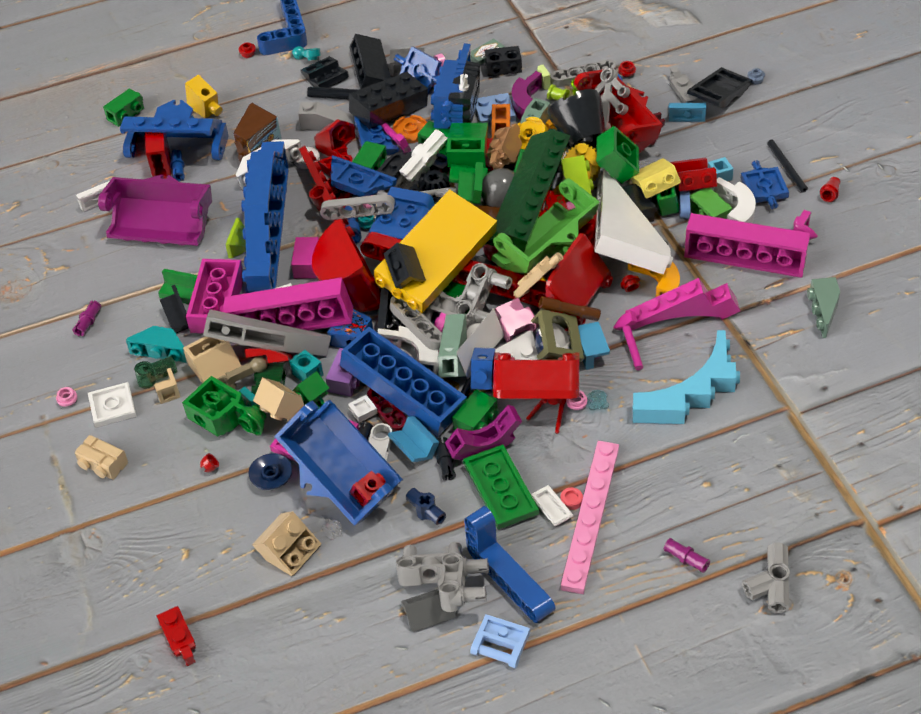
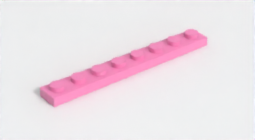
[561,441,619,594]

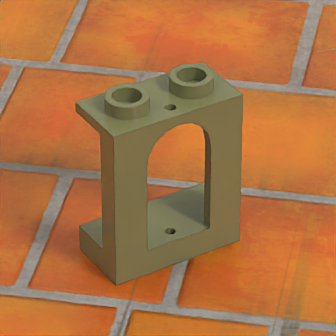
[531,309,584,363]

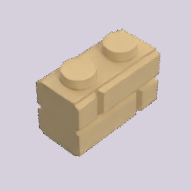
[75,435,128,480]

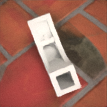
[714,177,756,223]
[377,326,439,375]

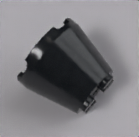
[547,89,605,149]

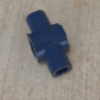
[406,488,446,525]

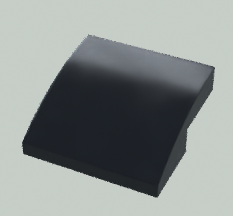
[300,56,349,88]

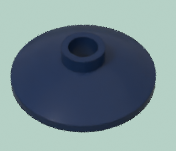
[248,453,292,490]

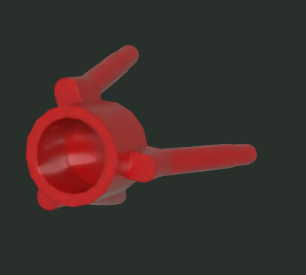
[526,399,566,434]

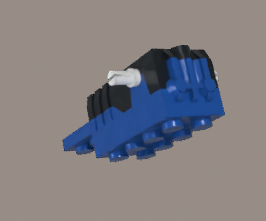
[431,43,480,129]

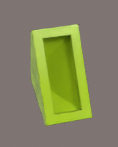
[225,218,246,258]

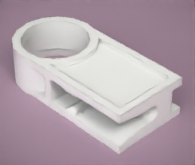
[368,423,392,461]

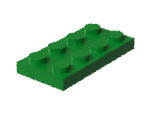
[463,445,539,530]

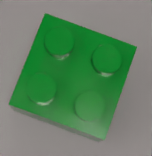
[596,126,639,184]

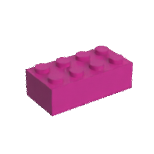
[186,259,243,333]

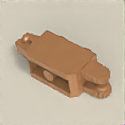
[486,123,522,170]

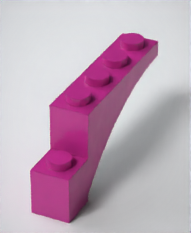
[625,278,740,330]

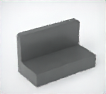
[401,589,456,632]

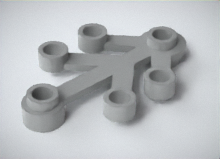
[595,68,630,131]

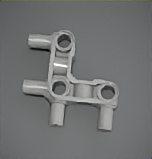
[418,263,512,330]
[396,542,489,612]

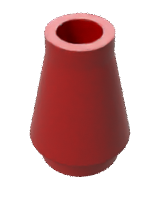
[820,177,841,202]

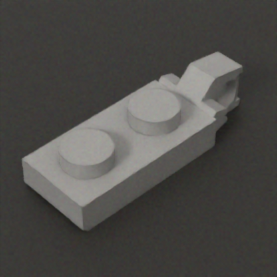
[669,67,702,103]

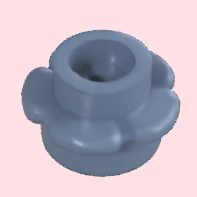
[747,68,765,84]

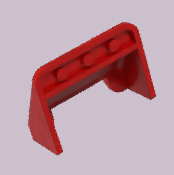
[546,233,613,332]

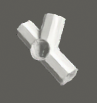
[399,130,448,182]

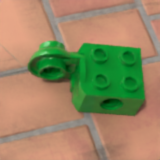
[182,376,267,437]

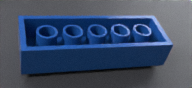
[340,327,467,437]

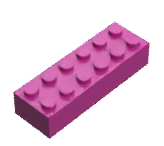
[684,213,810,278]
[222,277,353,331]

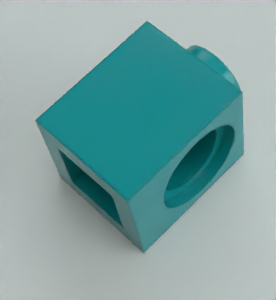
[289,350,324,382]

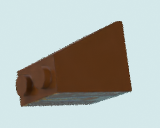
[234,103,282,162]

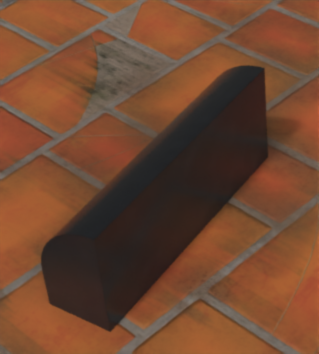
[349,33,391,89]

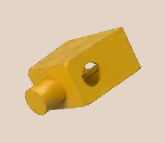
[185,75,223,118]

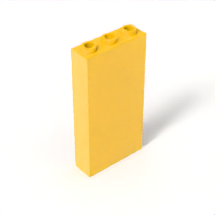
[374,189,497,313]

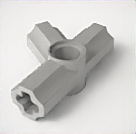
[742,542,790,613]

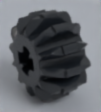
[418,168,450,197]

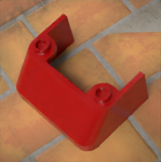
[493,352,579,399]

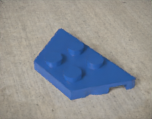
[331,155,397,197]

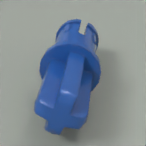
[170,149,185,181]

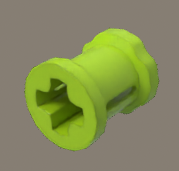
[547,84,570,100]

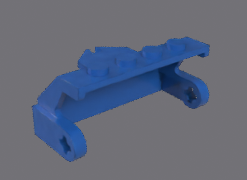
[120,100,229,160]
[274,400,403,526]

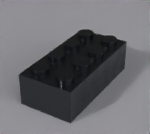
[349,72,428,129]

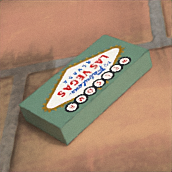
[471,38,505,65]

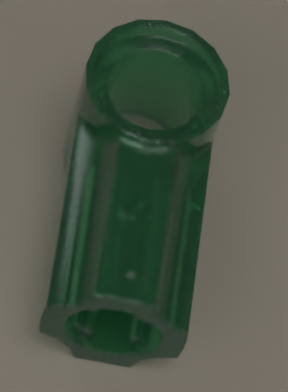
[134,356,178,389]

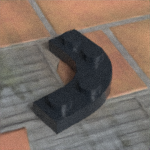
[377,151,448,178]

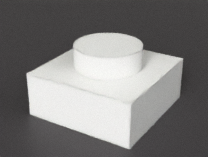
[348,395,377,423]

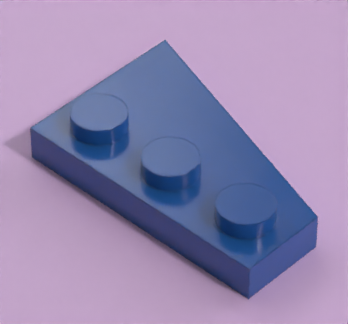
[354,116,399,155]

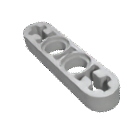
[550,59,616,87]
[320,194,395,220]
[389,296,442,350]

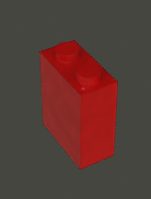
[145,132,171,179]

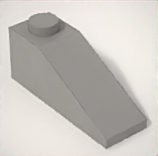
[298,102,355,130]

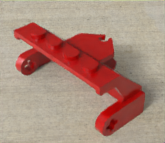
[573,70,663,153]

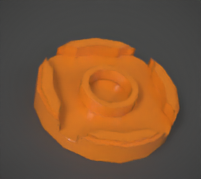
[393,115,427,143]

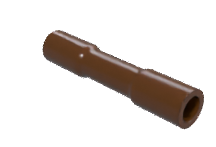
[539,296,601,321]

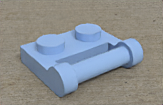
[470,614,530,668]

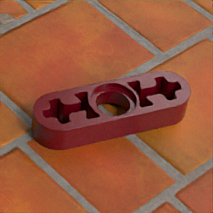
[367,388,407,432]

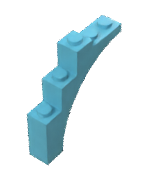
[633,330,740,424]

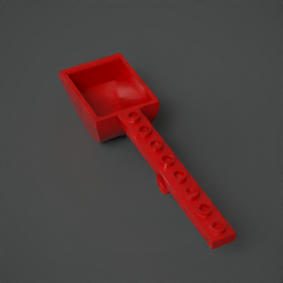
[299,146,381,312]

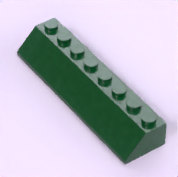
[486,129,571,253]

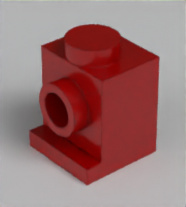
[349,471,386,507]

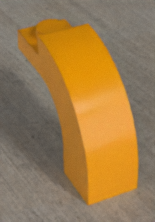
[628,262,680,297]

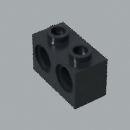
[484,46,522,76]

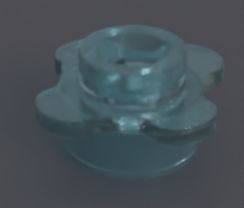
[587,390,609,410]

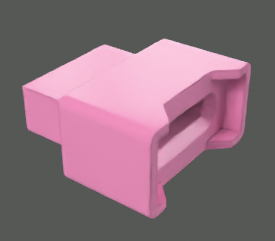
[495,298,539,343]

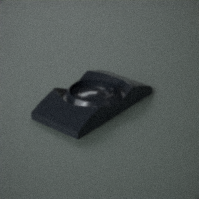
[687,67,752,108]

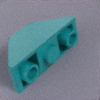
[126,326,187,363]

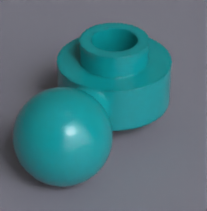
[292,46,321,60]

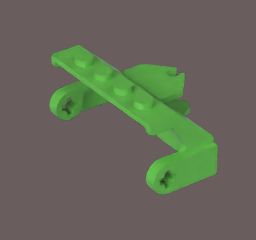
[491,178,600,273]

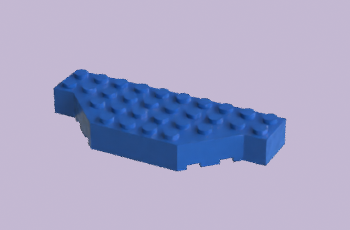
[241,141,289,293]

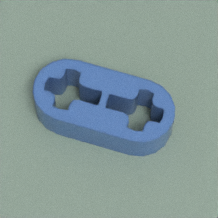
[679,190,690,219]

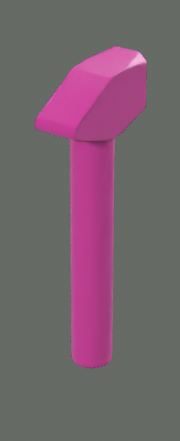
[381,123,411,153]
[613,310,643,370]

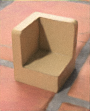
[154,368,181,404]

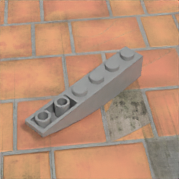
[203,309,331,356]

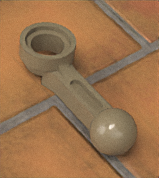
[217,356,267,389]

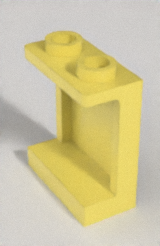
[631,158,681,198]

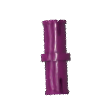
[72,300,101,336]
[663,538,710,573]

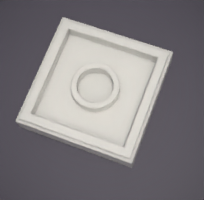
[88,382,137,428]

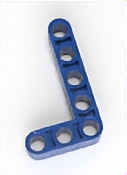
[257,0,307,55]
[464,506,556,623]

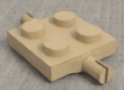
[514,253,563,300]

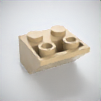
[183,336,241,383]
[253,377,304,422]
[252,511,321,576]

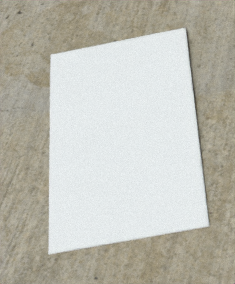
[457,308,504,379]

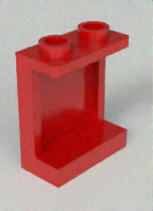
[670,157,717,191]

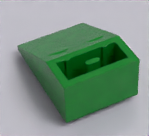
[446,123,488,167]

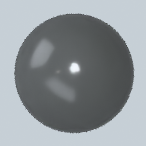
[481,168,515,207]

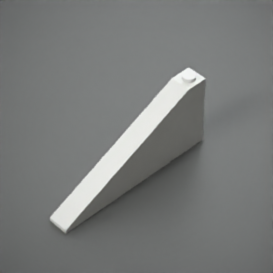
[594,168,673,274]

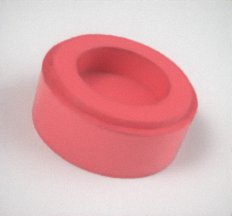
[560,487,583,510]

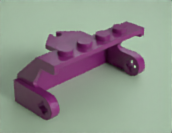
[98,175,212,246]

